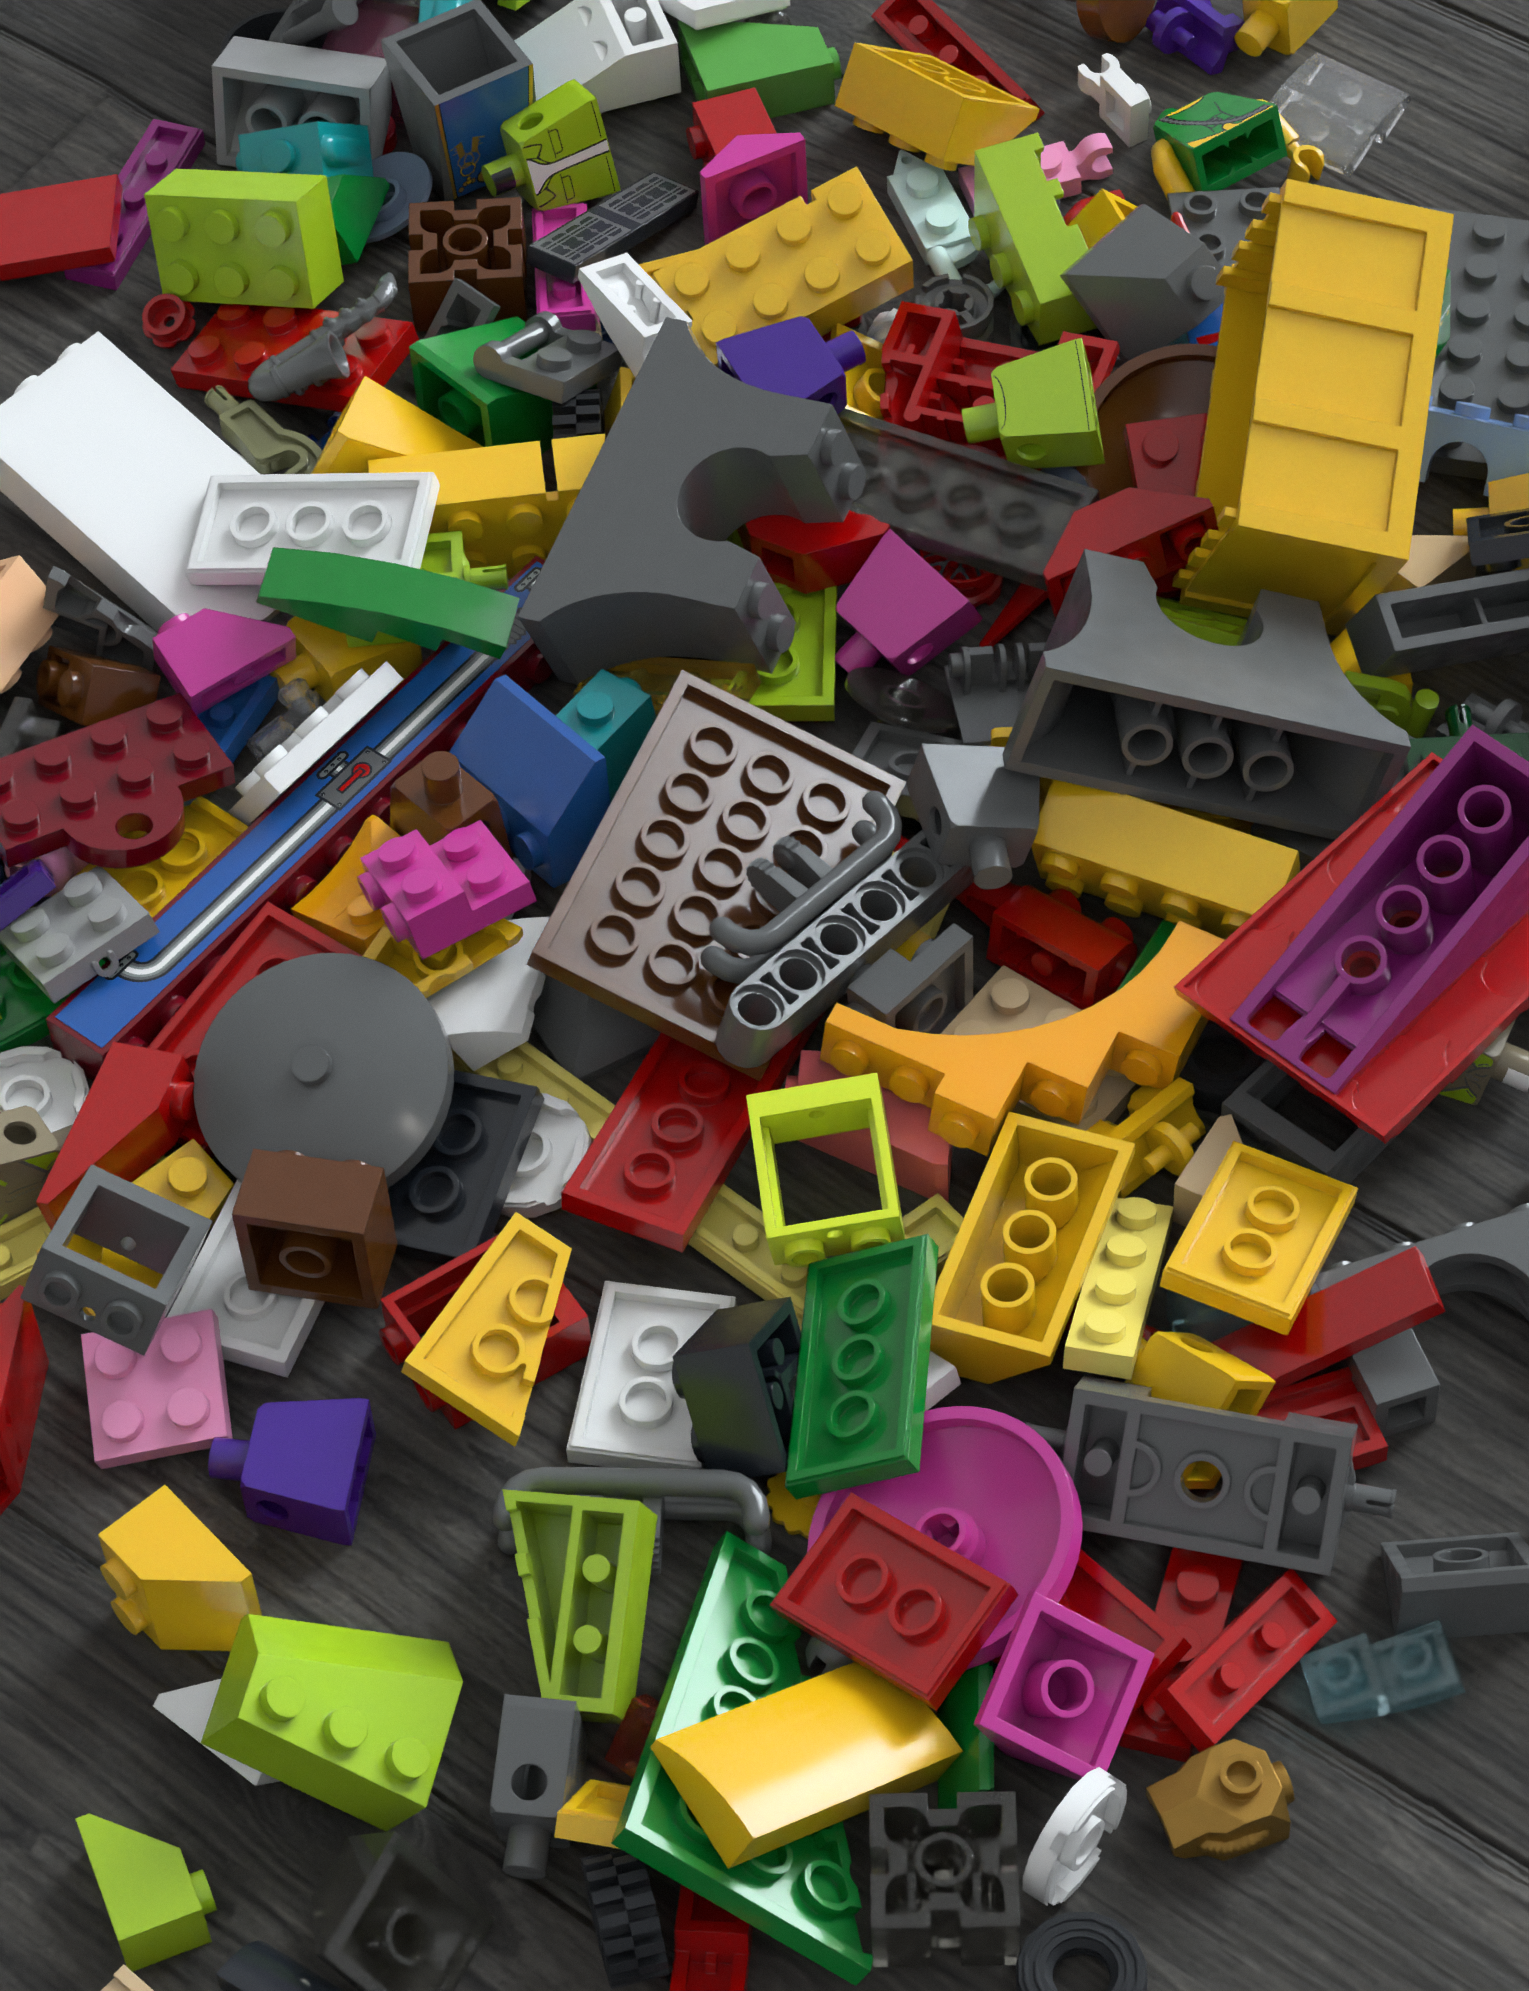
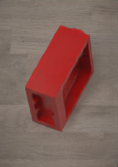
[379,1235,591,1430]

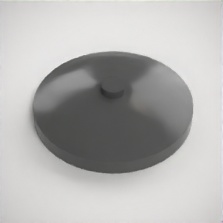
[193,953,454,1188]

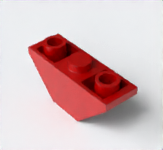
[1043,487,1219,618]
[737,510,890,594]

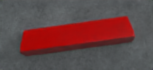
[871,0,1045,121]

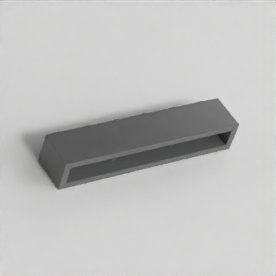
[1345,568,1529,677]

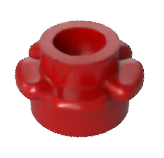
[142,294,196,349]

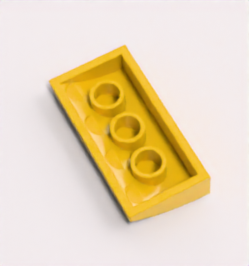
[650,1662,963,1869]

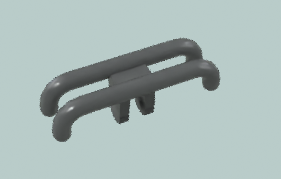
[700,791,902,984]
[492,1467,773,1575]

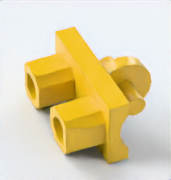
[1086,1077,1206,1199]

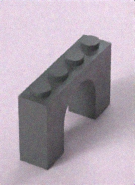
[1310,1203,1529,1437]

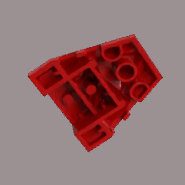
[876,301,1120,530]

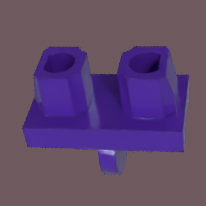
[1145,0,1245,75]

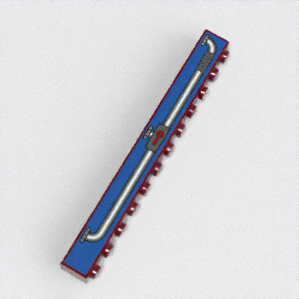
[46,556,553,1081]

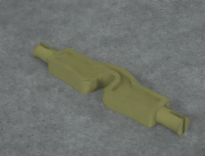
[204,385,322,474]

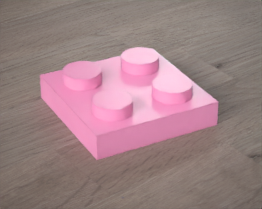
[81,1309,233,1469]

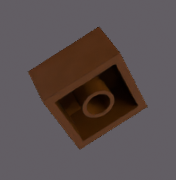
[232,1148,397,1309]

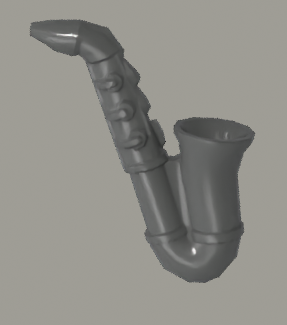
[248,272,397,401]

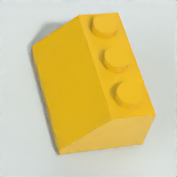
[834,42,1039,171]

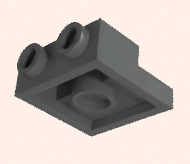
[846,923,973,1034]

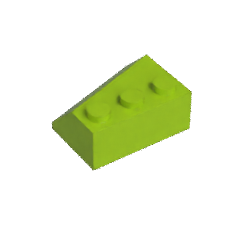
[201,1614,463,1832]

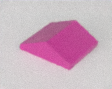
[700,132,808,245]

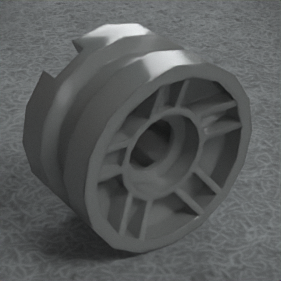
[915,273,994,343]

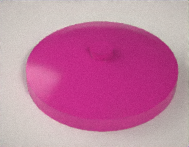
[807,1406,1083,1670]

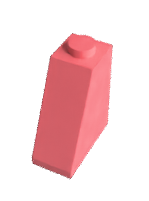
[785,1050,953,1202]

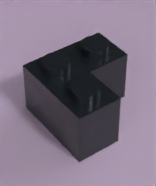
[672,1297,801,1478]

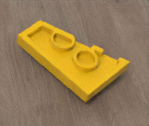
[401,1212,572,1447]

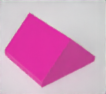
[974,1591,1155,1780]

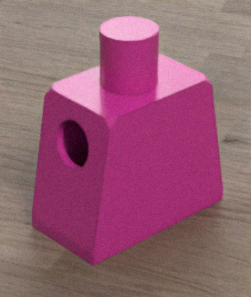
[835,529,983,682]

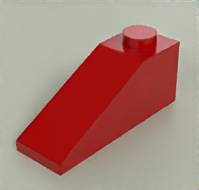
[36,1042,196,1230]

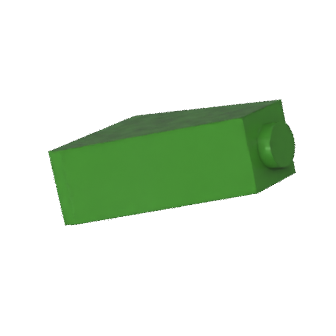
[678,20,842,118]

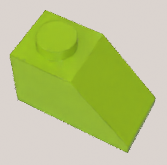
[75,1813,217,1972]

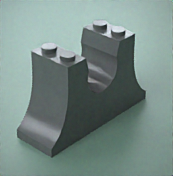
[518,317,867,685]
[1002,549,1411,840]

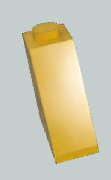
[311,376,483,474]

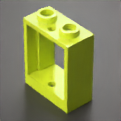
[746,1073,905,1267]

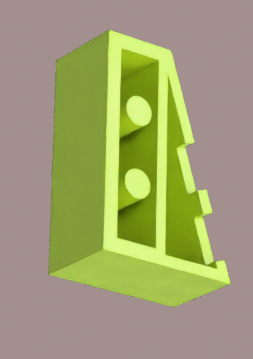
[968,132,1097,345]
[502,1489,658,1725]

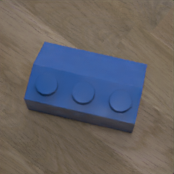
[449,674,611,888]

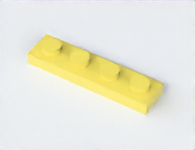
[1063,1197,1173,1380]

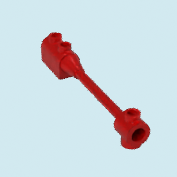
[893,835,1137,1010]

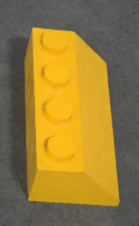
[930,1112,1135,1384]

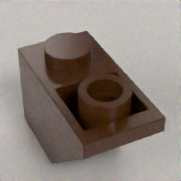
[36,645,161,726]

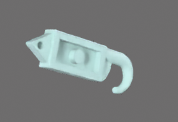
[887,150,1005,298]

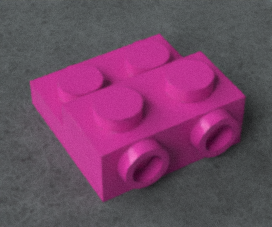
[357,820,537,960]

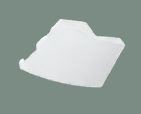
[426,917,549,1071]

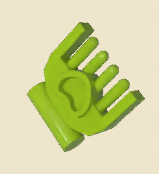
[1345,671,1439,738]

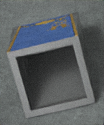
[381,0,536,201]

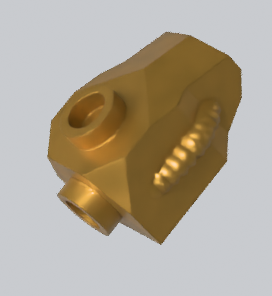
[1146,1739,1295,1861]

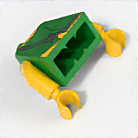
[1151,92,1324,200]

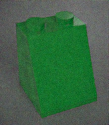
[409,316,598,455]

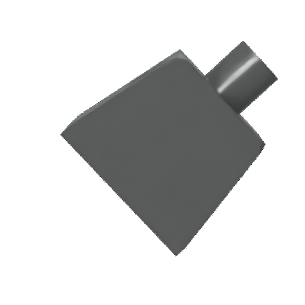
[907,743,1040,889]
[490,1694,589,1879]

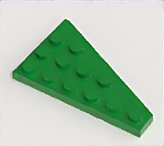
[611,1531,873,1986]

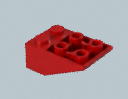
[0,1285,49,1515]

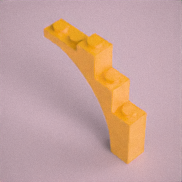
[820,920,1225,1157]

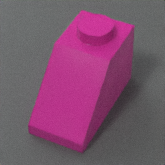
[152,608,296,715]

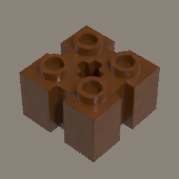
[408,197,528,332]

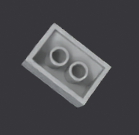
[212,36,392,167]

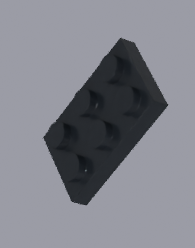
[387,1070,545,1264]

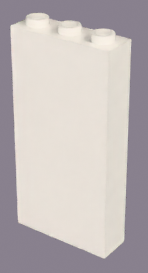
[0,331,294,631]

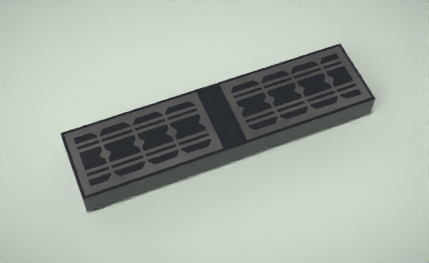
[527,172,699,284]

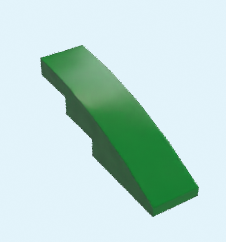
[256,547,520,659]

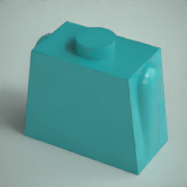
[235,121,374,177]
[556,669,656,802]

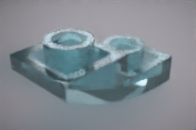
[1300,1620,1465,1724]

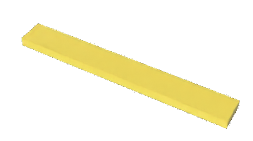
[451,1041,827,1320]

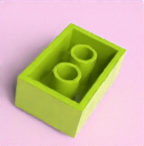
[144,169,344,309]

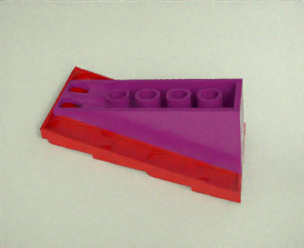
[1174,725,1529,1144]

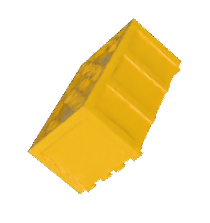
[1172,179,1454,636]

